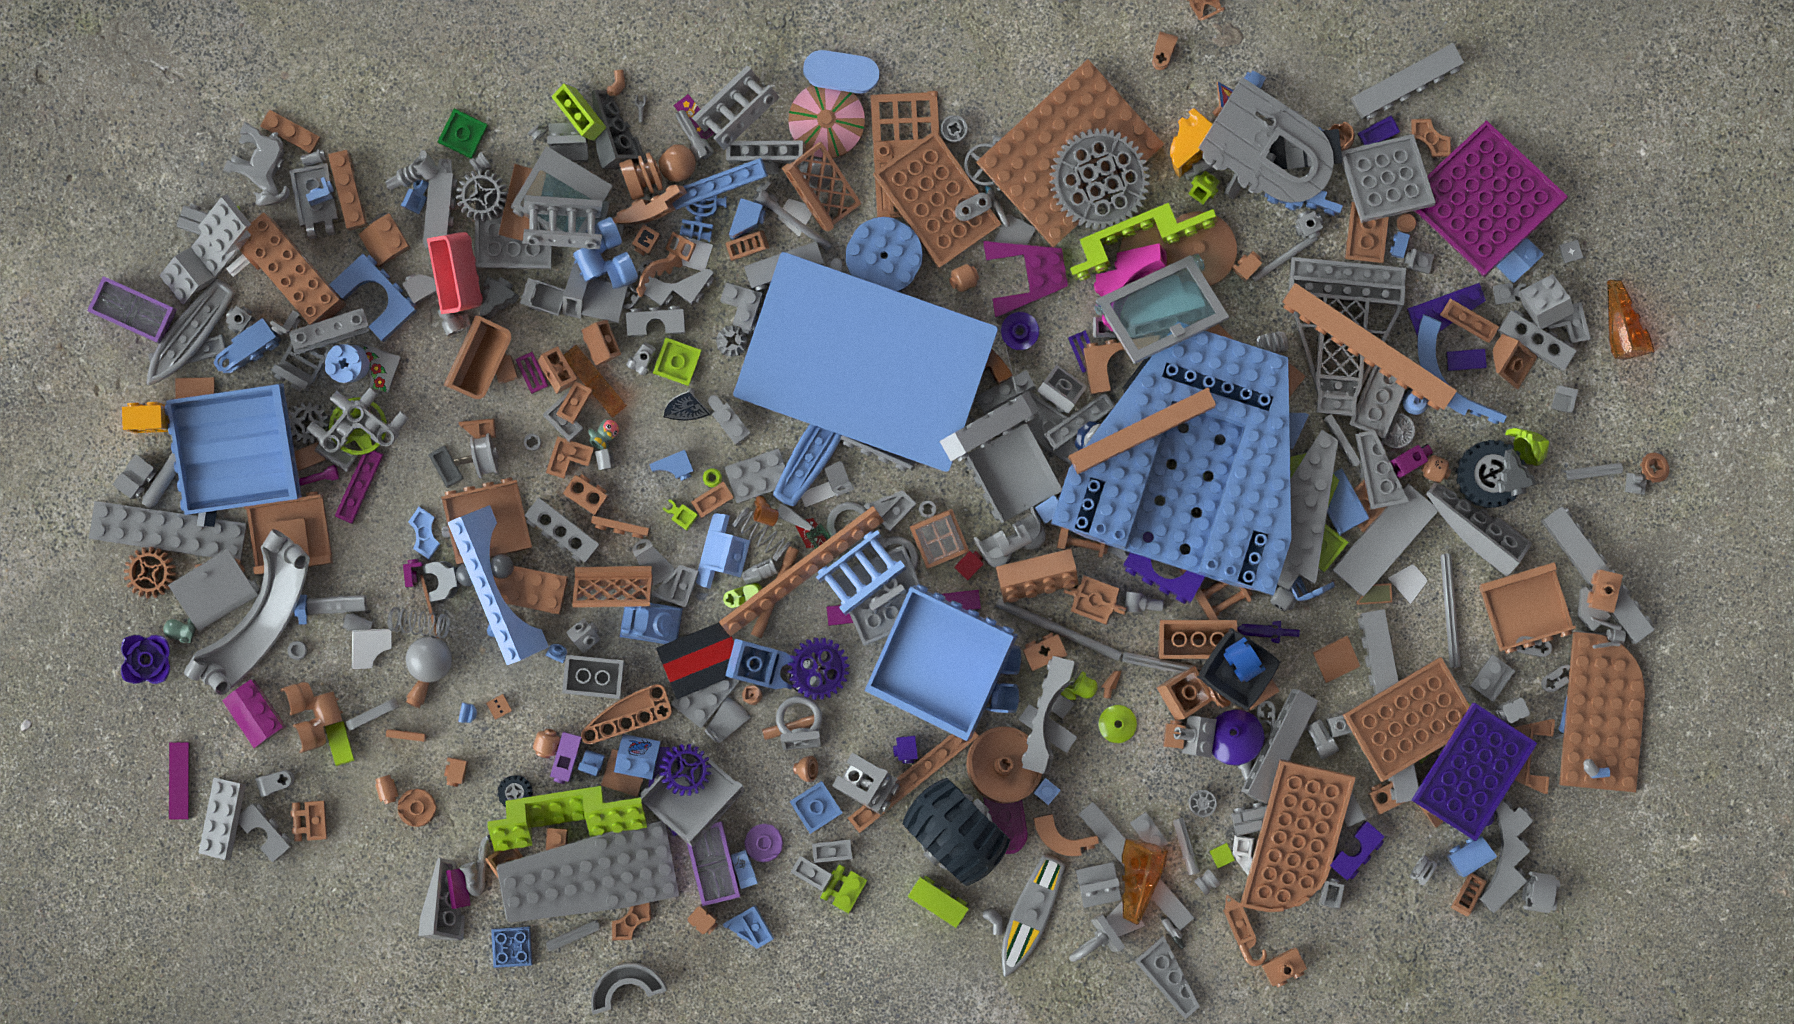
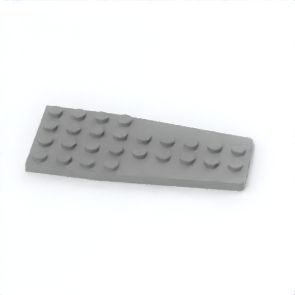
[496,820,679,923]

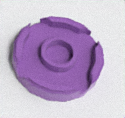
[745,824,783,862]

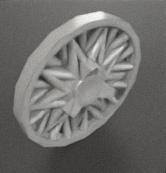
[1381,413,1415,449]

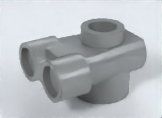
[626,342,656,376]

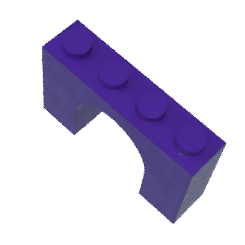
[1123,532,1205,604]

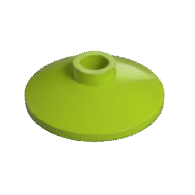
[1098,705,1137,743]

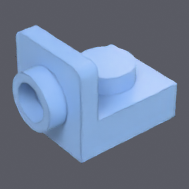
[306,177,334,206]

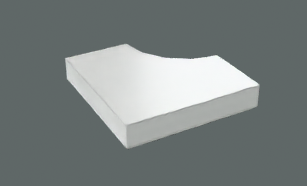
[352,629,391,669]

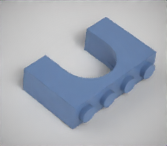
[329,254,417,342]

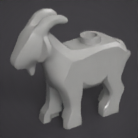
[223,122,290,207]

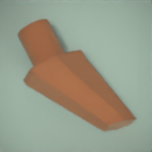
[1101,671,1122,698]

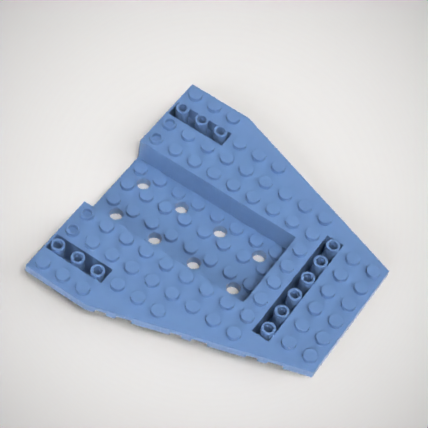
[1051,322,1291,596]

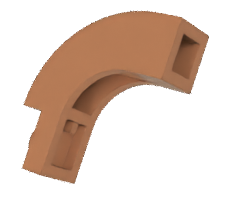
[1033,814,1099,856]

